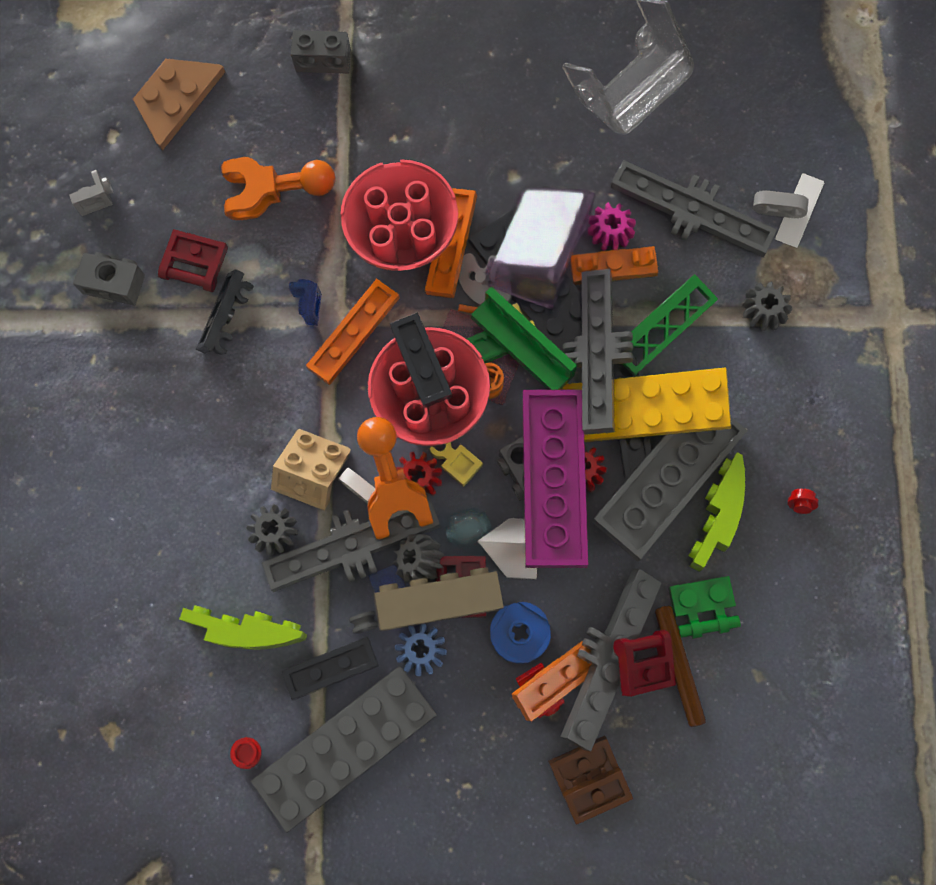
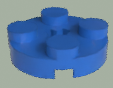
[490,602,551,664]

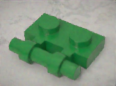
[668,576,741,639]

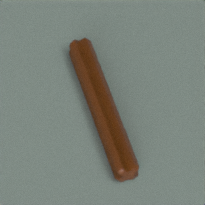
[655,606,706,727]

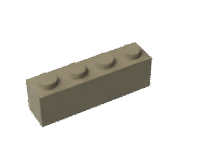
[373,567,504,632]

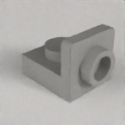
[69,170,113,216]

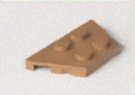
[133,59,225,150]

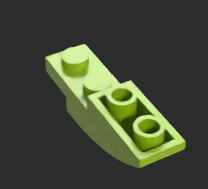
[688,452,745,572]
[179,605,307,650]

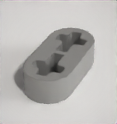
[753,191,809,218]

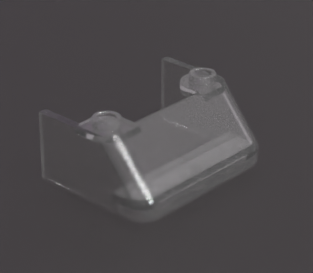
[562,0,694,134]

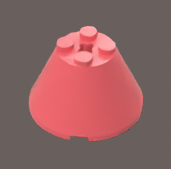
[340,160,458,271]
[368,327,490,446]

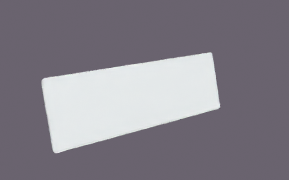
[775,173,824,248]

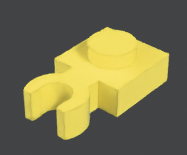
[429,442,483,487]

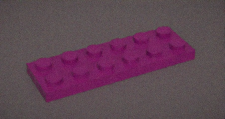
[522,390,588,568]

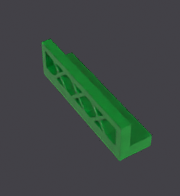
[623,274,718,376]
[471,286,577,390]

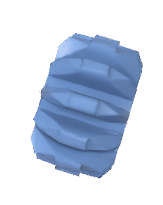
[395,624,447,677]

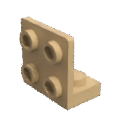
[271,429,351,511]

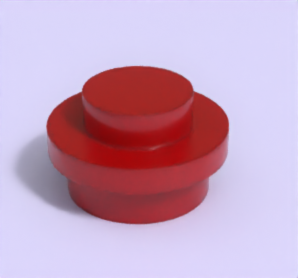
[788,489,819,514]
[230,737,262,769]

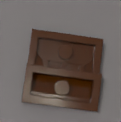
[548,735,633,825]

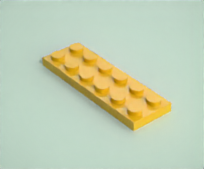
[561,367,731,442]

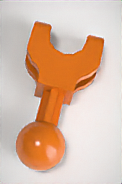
[221,157,335,220]
[357,417,433,540]

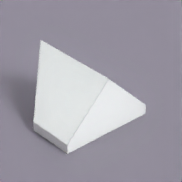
[478,518,537,579]

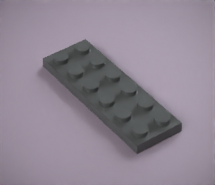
[591,417,748,562]
[251,666,437,833]

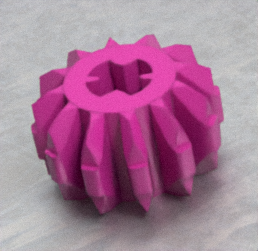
[588,202,636,251]

